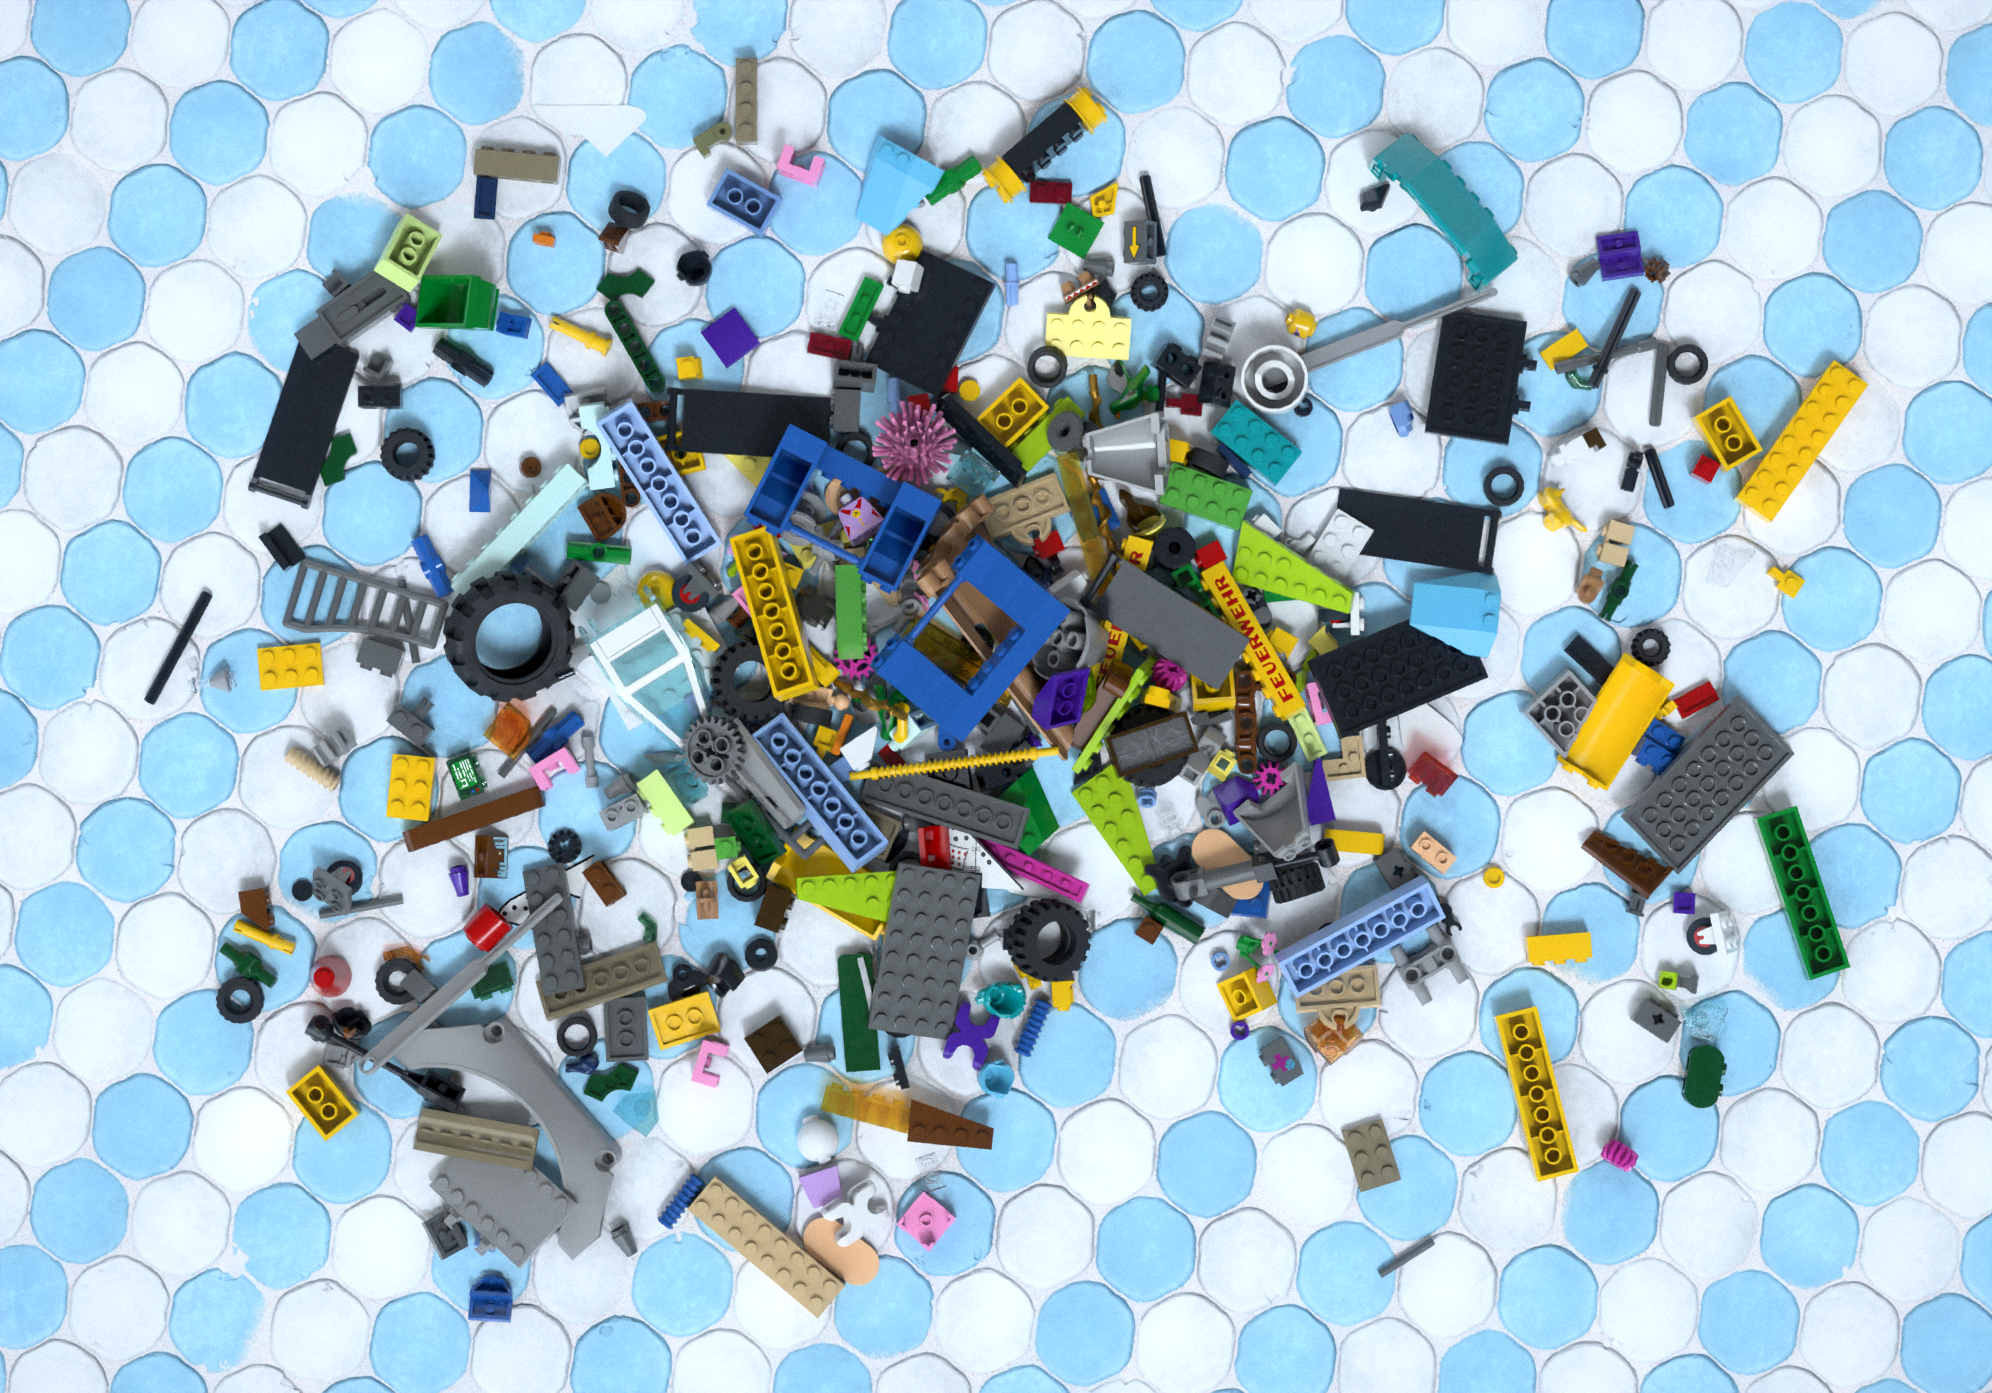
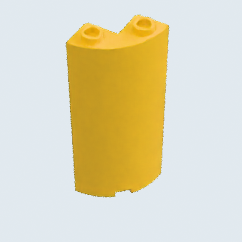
[1556,652,1675,791]
[766,826,886,941]

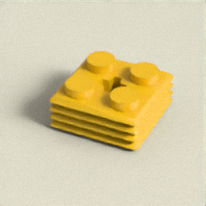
[657,431,706,476]

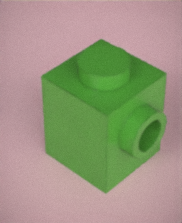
[714,836,742,860]

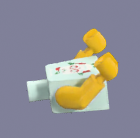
[888,701,938,752]

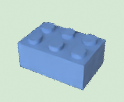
[706,168,783,238]

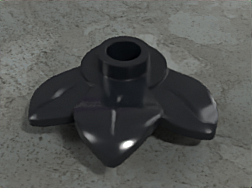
[667,964,708,1001]

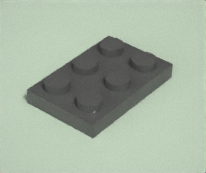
[603,997,649,1062]

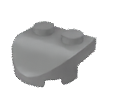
[564,386,610,435]

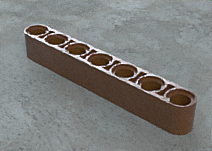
[402,786,546,853]

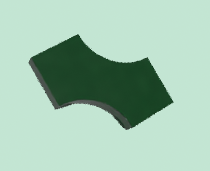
[596,269,655,301]
[320,433,358,487]
[583,1063,639,1102]

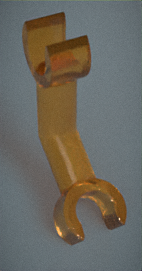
[382,946,431,969]

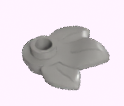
[1197,790,1226,829]

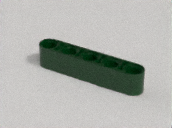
[604,301,666,394]

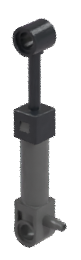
[1170,838,1340,901]

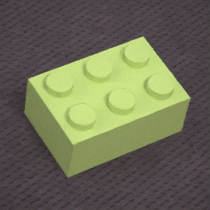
[374,213,443,292]
[636,769,696,836]

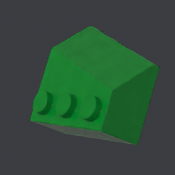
[997,767,1060,856]

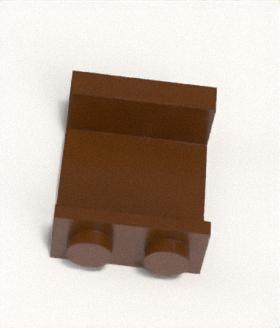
[582,860,627,907]

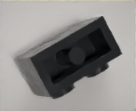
[1197,362,1236,408]

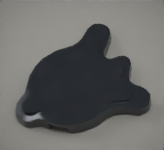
[1143,845,1193,908]

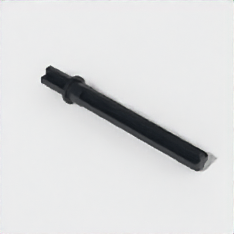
[1587,288,1641,389]

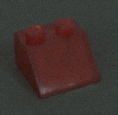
[1407,751,1458,798]

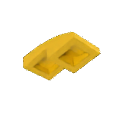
[1539,328,1588,371]

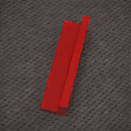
[918,825,952,870]

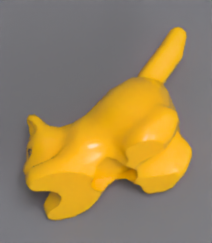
[1537,487,1588,532]

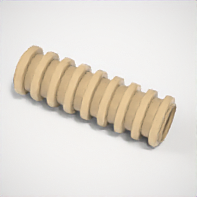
[284,746,341,792]

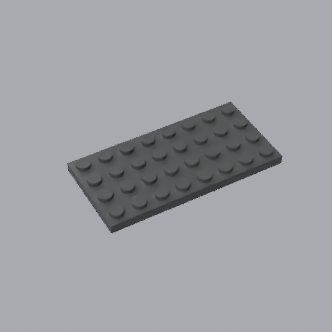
[1620,695,1795,874]
[867,862,981,1040]

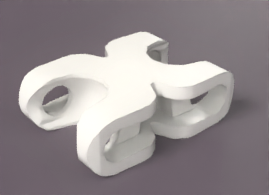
[821,1180,890,1247]

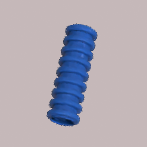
[1014,998,1052,1057]
[657,1174,706,1229]

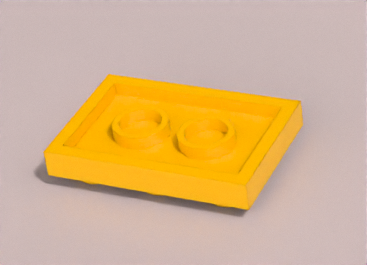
[257,643,325,691]
[648,990,721,1050]

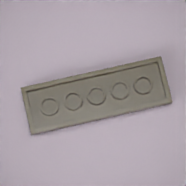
[535,941,668,1021]

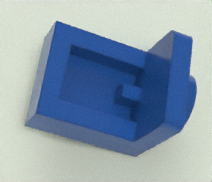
[496,311,532,339]

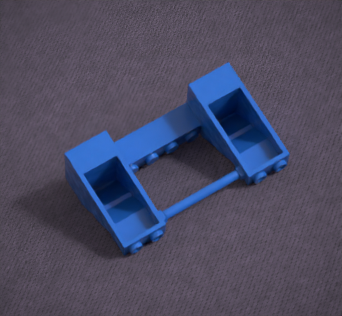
[743,424,943,594]
[869,534,1071,742]

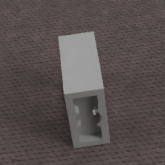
[598,793,649,832]

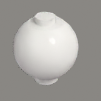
[797,1115,839,1164]

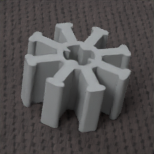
[1201,315,1236,362]
[311,726,358,767]

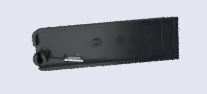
[935,392,1027,489]

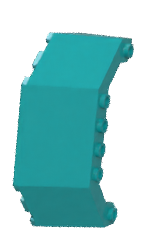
[1368,132,1518,293]

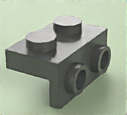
[421,1209,469,1261]

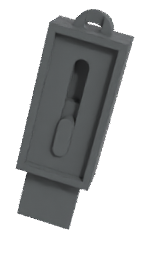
[294,271,412,360]

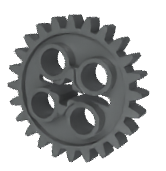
[681,716,747,785]

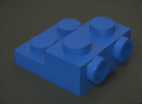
[1631,718,1686,776]

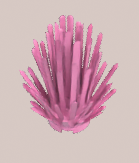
[872,401,957,487]

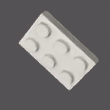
[1306,509,1374,583]

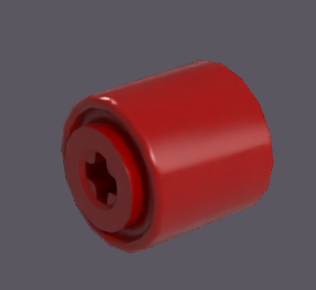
[463,903,513,952]

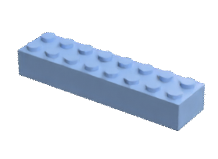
[595,398,722,566]
[751,712,889,874]
[1273,875,1446,998]

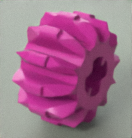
[1151,658,1188,693]
[1253,761,1287,797]
[1601,1139,1639,1172]

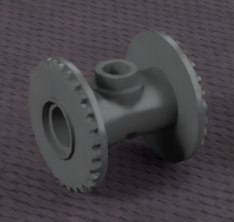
[1047,411,1099,462]

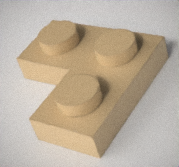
[1322,735,1366,782]

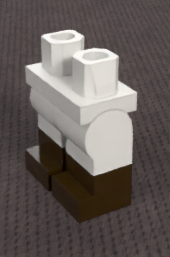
[1548,427,1607,469]

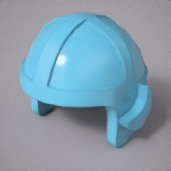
[977,1059,1015,1098]

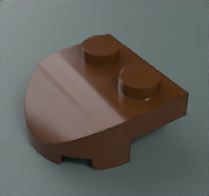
[577,493,627,543]

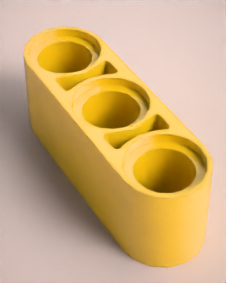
[1323,829,1385,855]

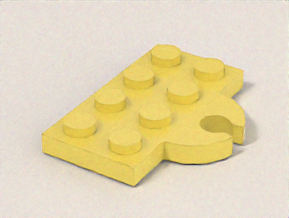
[1045,294,1132,360]

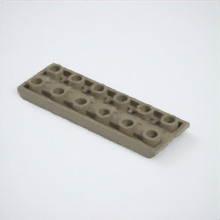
[413,1108,540,1171]

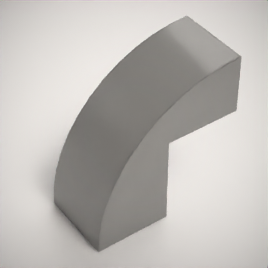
[1178,725,1228,786]

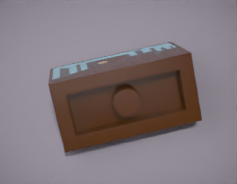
[474,835,509,879]

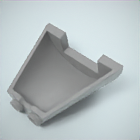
[1082,411,1170,495]
[1233,762,1312,861]

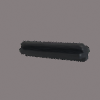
[1644,448,1675,509]

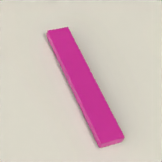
[980,838,1090,904]

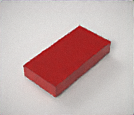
[1673,681,1719,719]

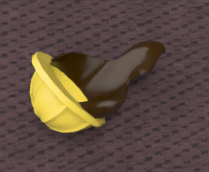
[1118,489,1166,540]

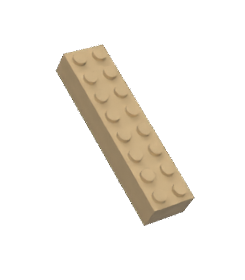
[688,1175,846,1318]

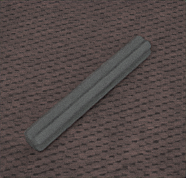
[1649,344,1669,427]

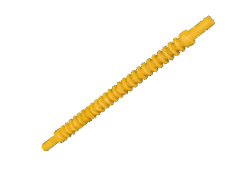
[849,746,1060,780]

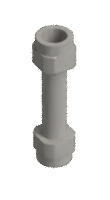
[582,737,599,788]

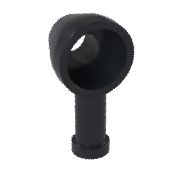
[1022,555,1044,577]

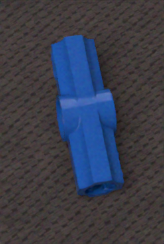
[411,534,455,599]
[526,710,586,764]

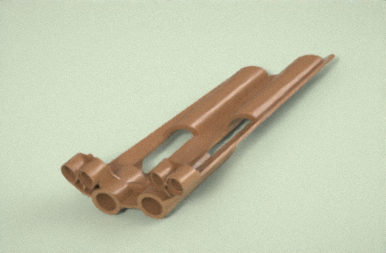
[916,493,1073,761]

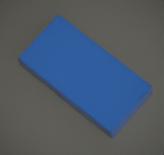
[531,361,574,407]

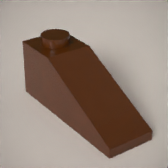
[598,221,631,254]

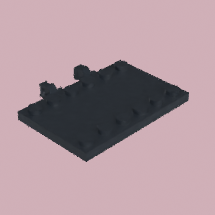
[865,250,996,398]
[1424,311,1537,446]

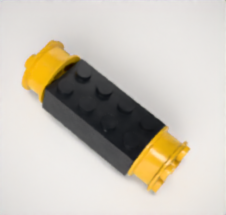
[982,87,1108,204]

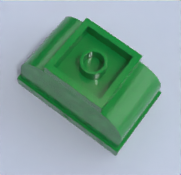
[415,275,499,331]

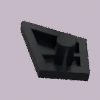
[1360,183,1391,212]
[1092,279,1118,309]
[1073,751,1103,785]

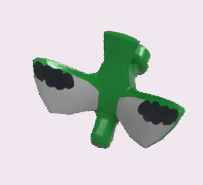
[1106,360,1159,419]
[851,684,909,741]

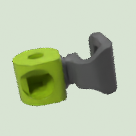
[1658,970,1699,994]

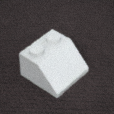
[840,726,878,771]

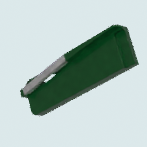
[837,952,881,1072]

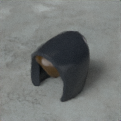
[703,952,745,998]

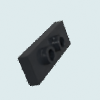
[1563,635,1614,687]

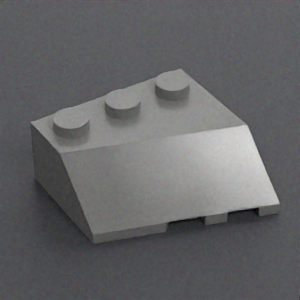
[1519,668,1598,759]

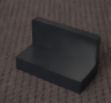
[258,524,306,572]

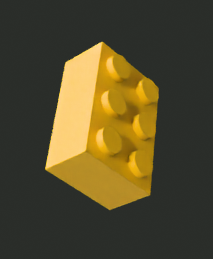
[976,377,1049,449]
[1691,396,1763,473]
[386,754,438,822]
[286,1064,361,1141]

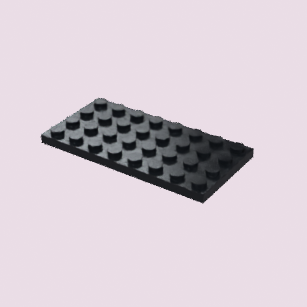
[1307,619,1488,739]

